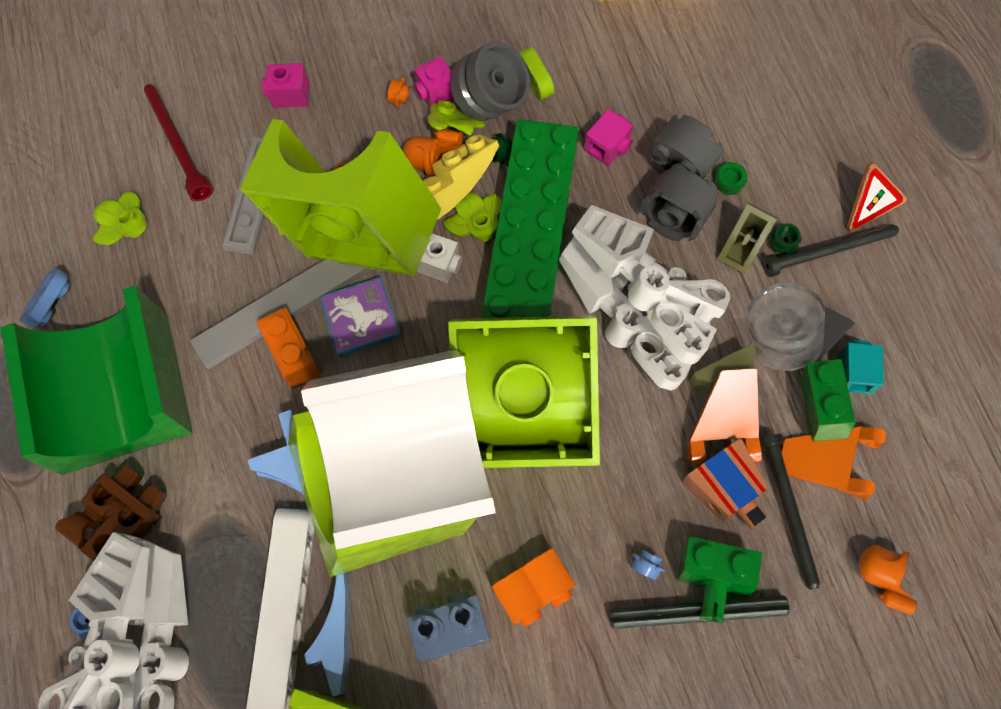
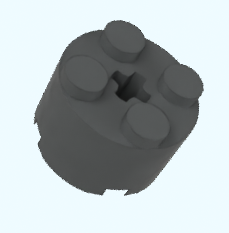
[649,115,724,179]
[641,164,717,241]

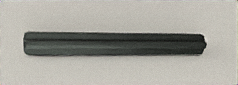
[609,595,790,629]

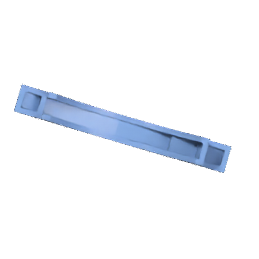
[248,410,351,697]

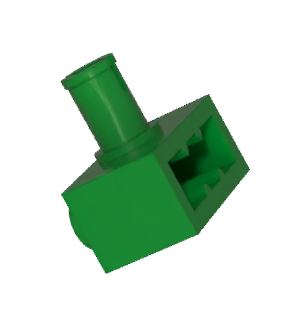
[677,536,762,623]

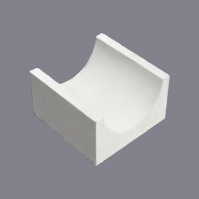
[301,349,495,549]

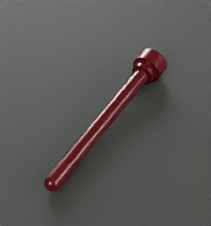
[144,84,213,201]

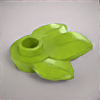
[427,100,485,136]
[92,191,147,245]
[443,192,502,242]

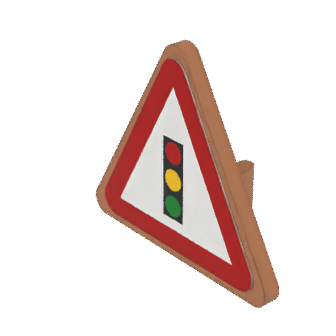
[847,162,907,231]

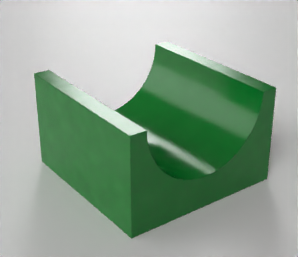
[0,285,193,475]

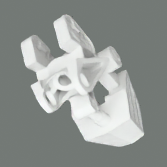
[559,205,730,391]
[38,532,189,709]

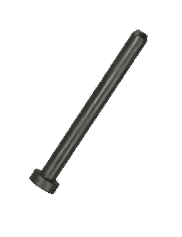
[762,224,899,277]
[759,434,820,590]

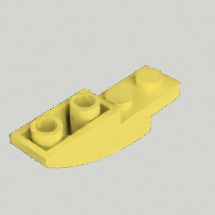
[423,135,499,220]

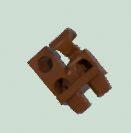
[55,464,167,561]

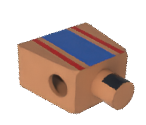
[682,438,768,529]

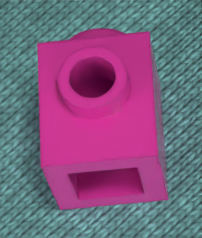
[413,56,455,108]
[262,63,309,108]
[584,109,633,167]

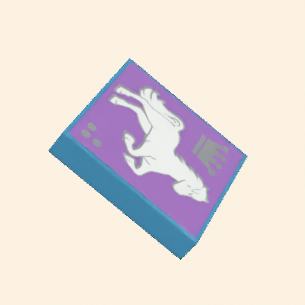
[319,277,401,358]

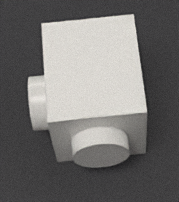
[417,233,462,283]

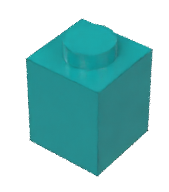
[838,340,884,394]

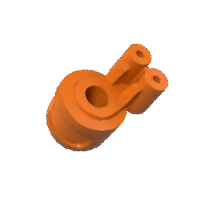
[403,129,463,176]
[858,544,917,616]

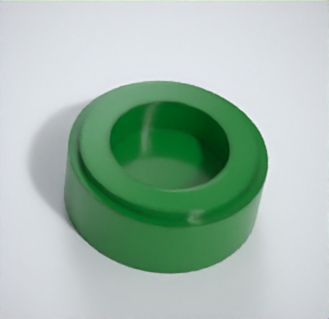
[714,162,747,195]

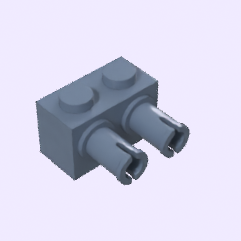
[406,592,491,663]

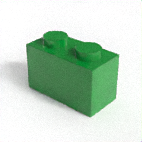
[801,359,856,442]

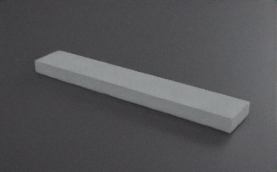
[189,259,373,370]

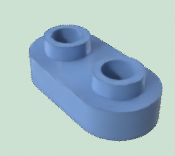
[19,267,70,329]

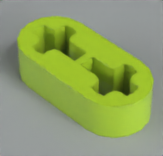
[519,46,555,101]

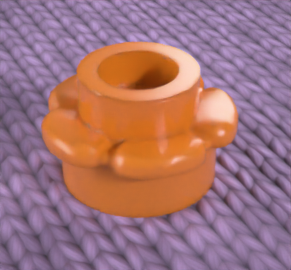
[387,78,410,108]

